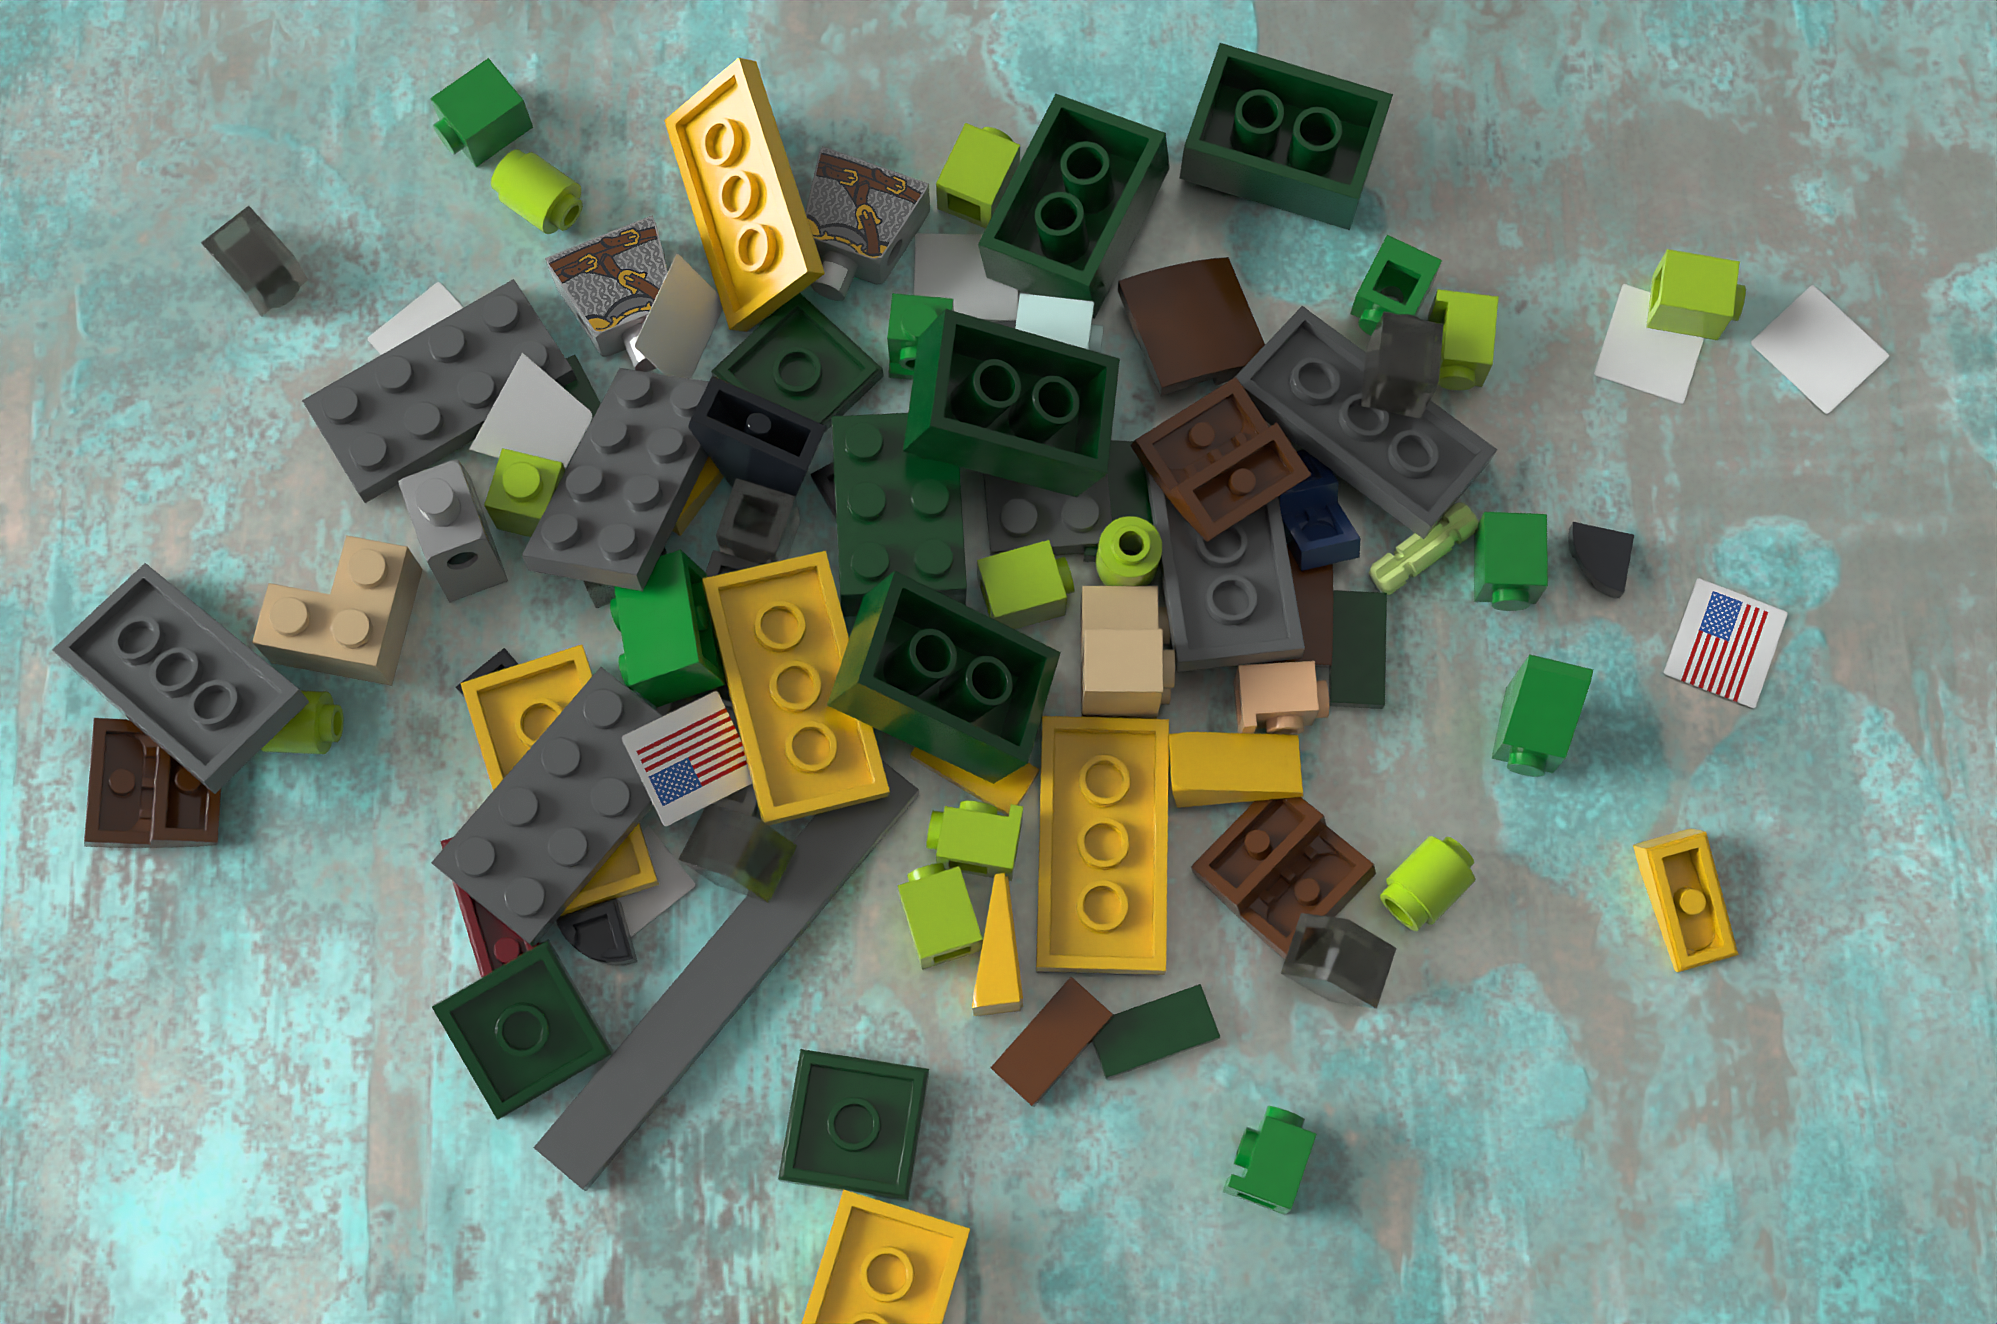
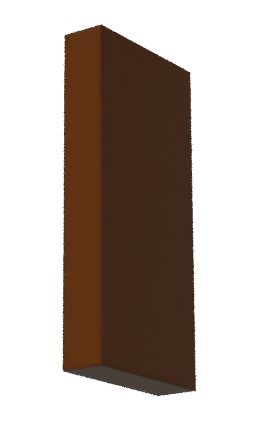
[990,977,1115,1107]

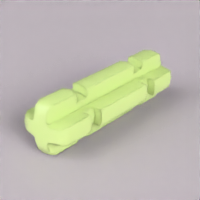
[1369,502,1479,595]

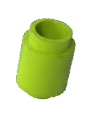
[491,149,583,234]
[1096,516,1162,586]
[261,690,344,754]
[1380,836,1476,931]

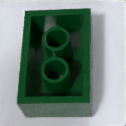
[1179,43,1393,230]
[978,94,1170,319]
[903,309,1120,498]
[831,413,967,617]
[827,571,1061,784]

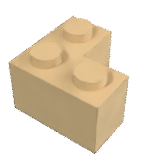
[252,535,423,686]
[1080,586,1175,719]

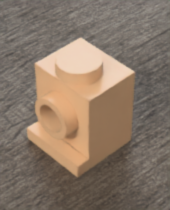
[1233,661,1329,735]

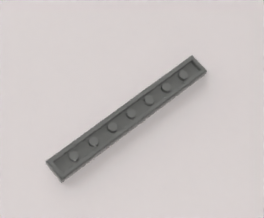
[533,760,919,1191]

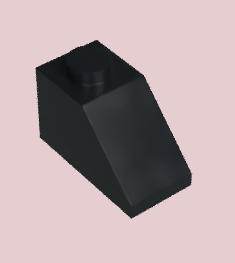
[688,376,827,513]

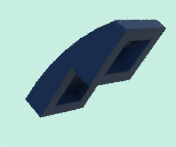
[1278,450,1361,571]

